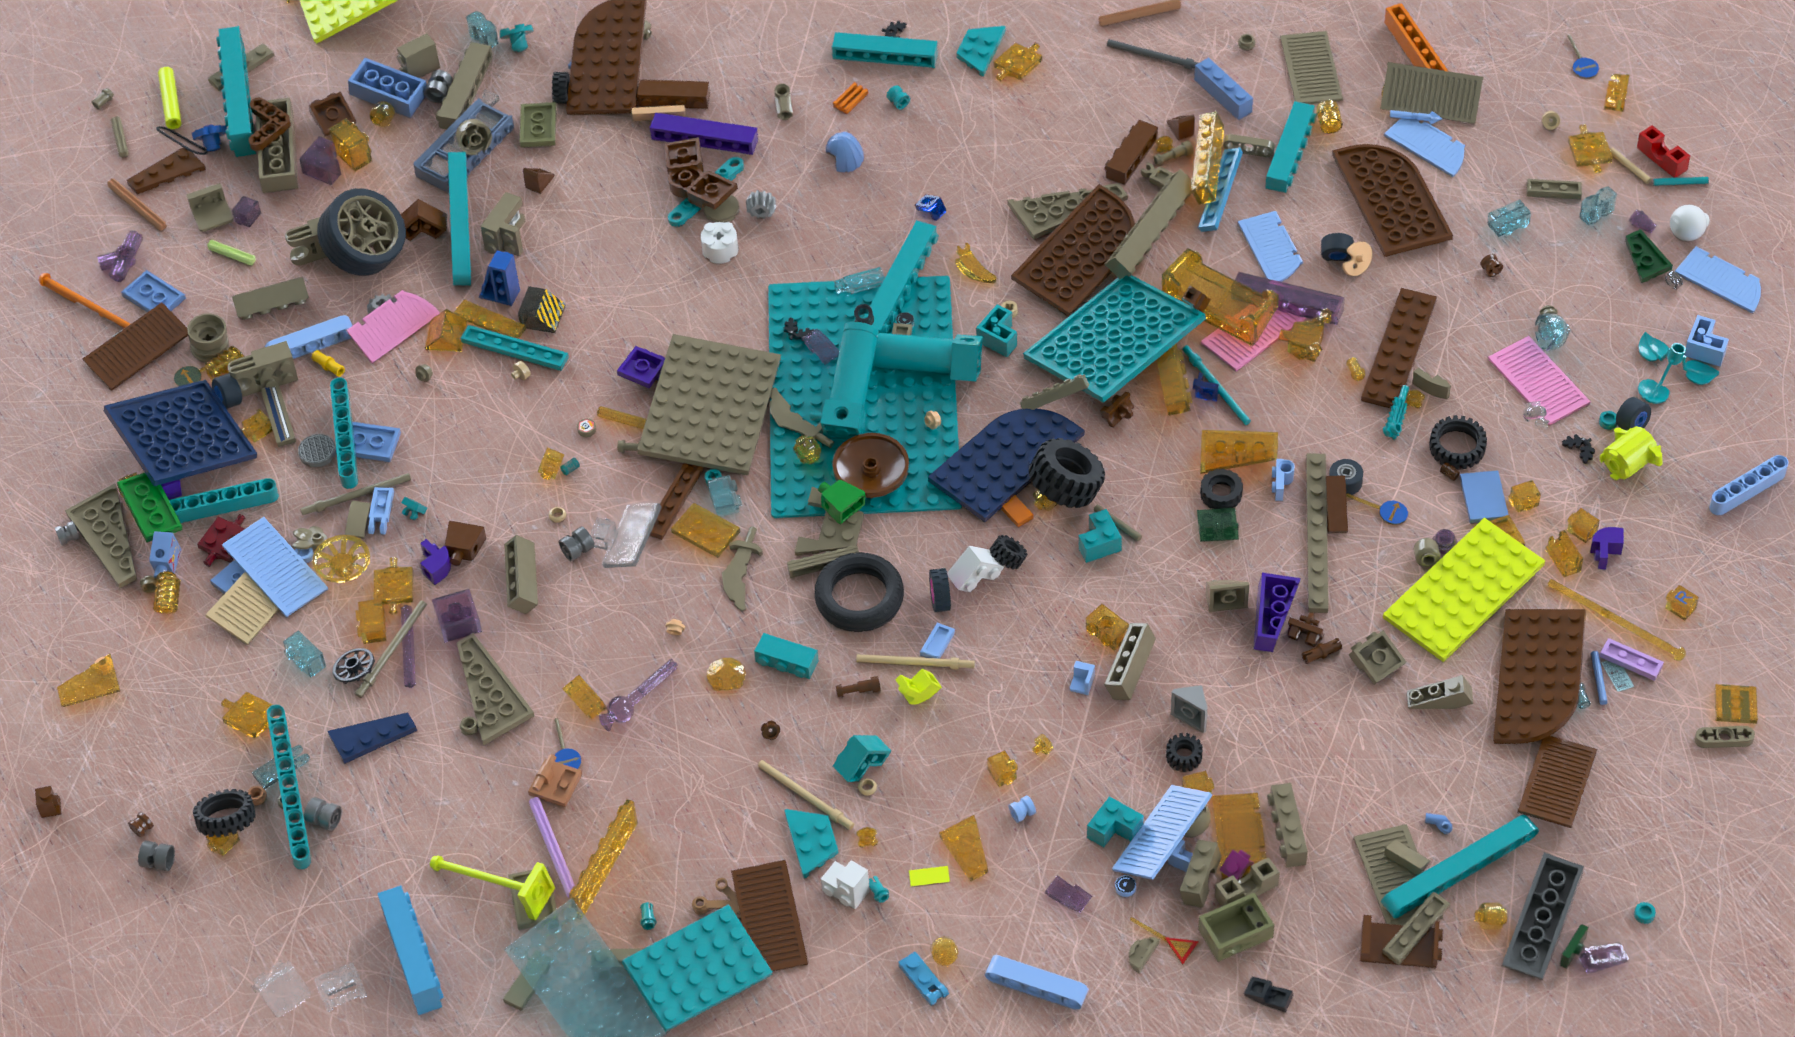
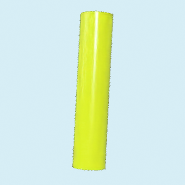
[158,67,181,129]

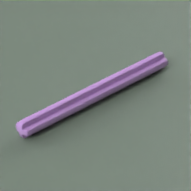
[529,797,577,898]

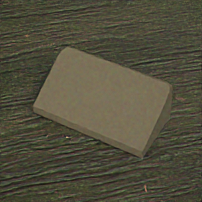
[1384,840,1430,876]

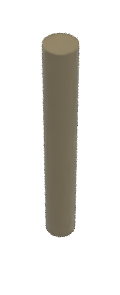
[1094,504,1142,541]

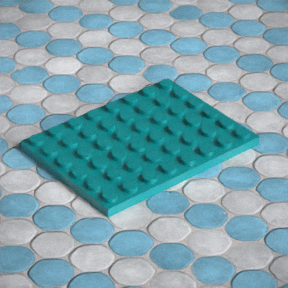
[1023,275,1206,403]

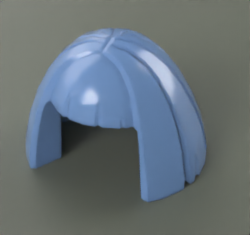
[826,132,864,172]

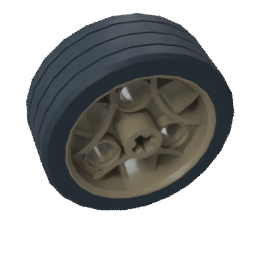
[317,188,406,276]

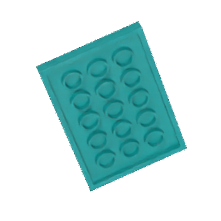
[622,904,773,1032]

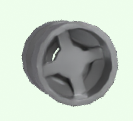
[55,521,80,545]

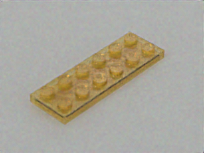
[569,799,638,920]

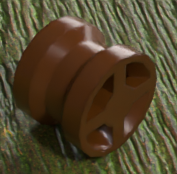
[1480,254,1503,277]
[128,812,154,838]

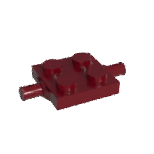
[197,514,246,567]

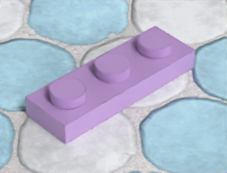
[1599,638,1664,681]

